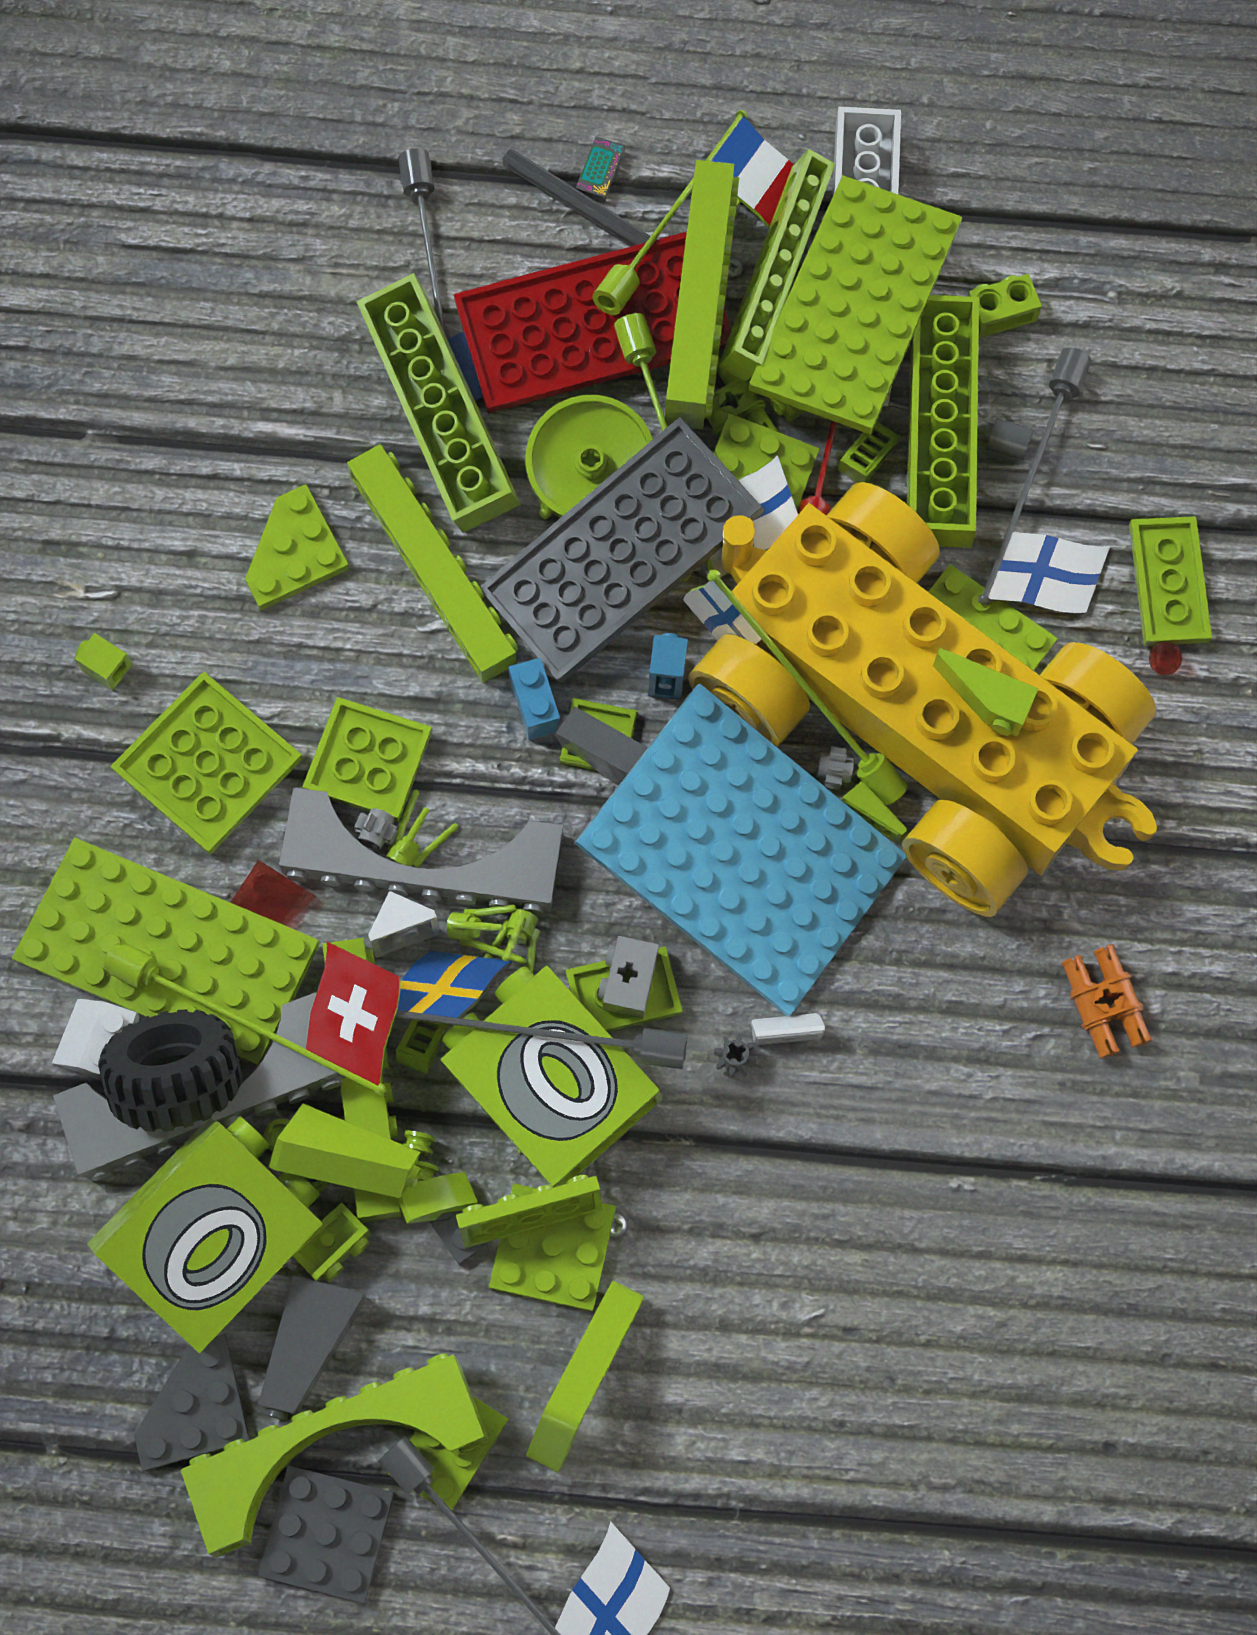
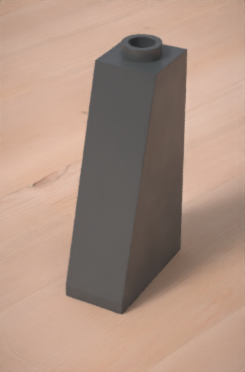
[556,707,648,786]
[258,1276,366,1420]

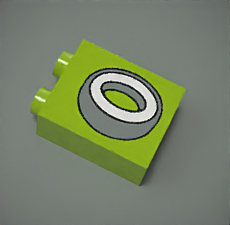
[440,965,662,1187]
[87,1116,323,1354]

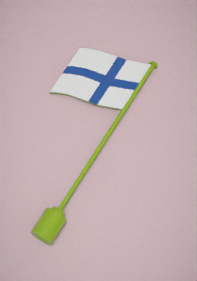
[614,313,798,579]
[683,570,908,805]

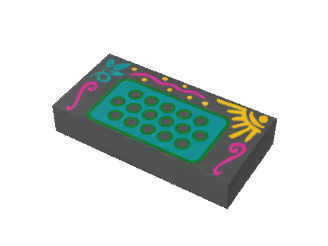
[575,136,625,203]

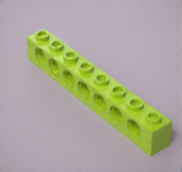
[718,148,835,381]

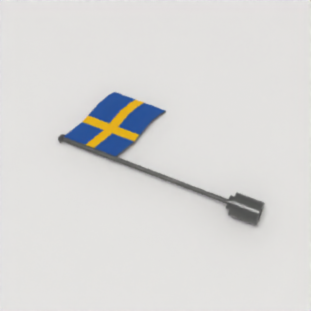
[395,951,687,1069]

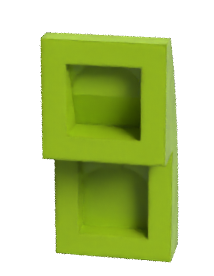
[397,1172,478,1224]

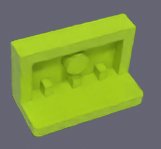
[293,1202,372,1283]

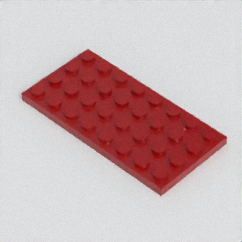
[453,231,731,413]

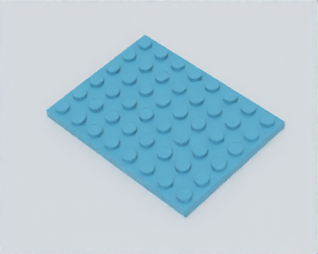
[574,684,907,1016]

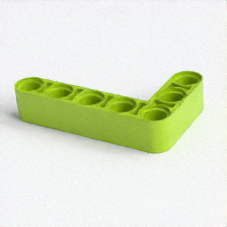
[526,1280,645,1473]

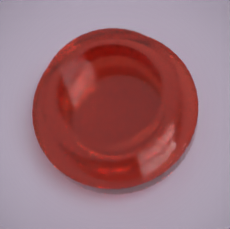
[1149,642,1182,675]

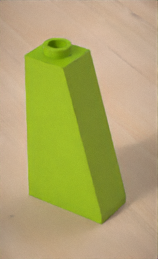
[268,1104,421,1198]

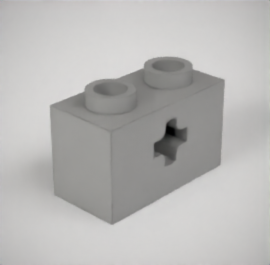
[598,936,659,1018]

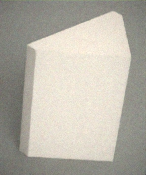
[368,891,440,958]

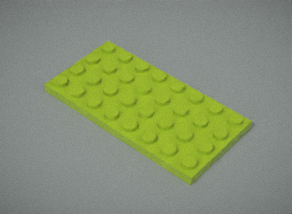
[748,175,962,435]
[11,837,321,1066]

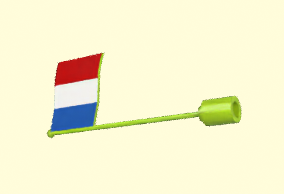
[593,110,794,315]

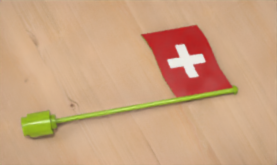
[104,941,401,1096]

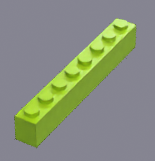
[347,444,518,684]
[322,937,403,1223]

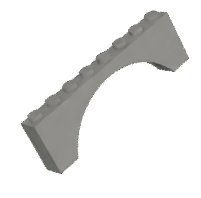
[279,787,563,915]
[53,992,346,1181]

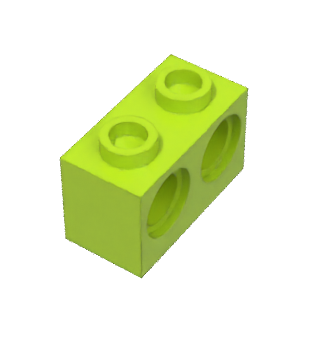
[968,274,1042,338]

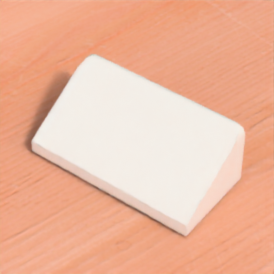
[751,1013,825,1045]

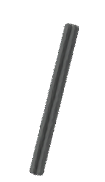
[502,149,651,246]

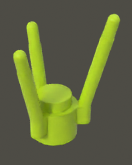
[386,790,459,868]
[447,905,526,964]
[483,909,541,974]

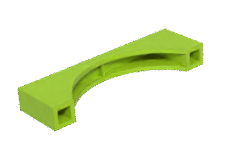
[181,1353,490,1558]

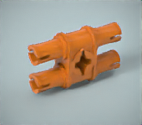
[1061,944,1153,1059]

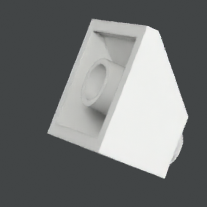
[52,999,141,1081]

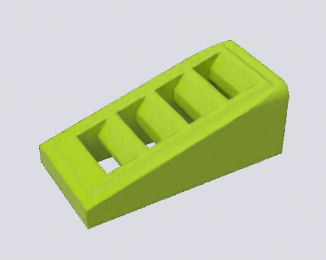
[838,422,901,483]
[841,781,907,844]
[396,1019,450,1074]

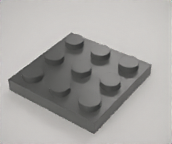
[257,1465,395,1604]

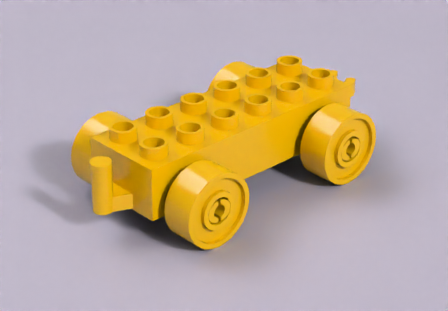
[688,482,1157,917]

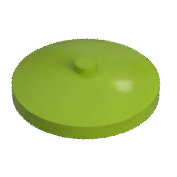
[525,395,653,518]

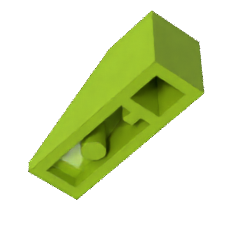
[933,648,1039,736]

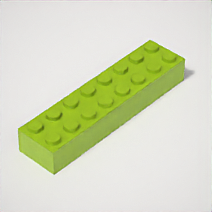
[665,160,740,430]
[356,273,521,533]
[907,295,979,548]

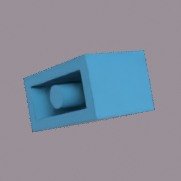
[648,633,688,700]
[509,657,560,740]

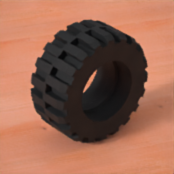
[98,1009,243,1132]

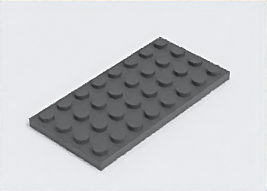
[480,417,764,684]

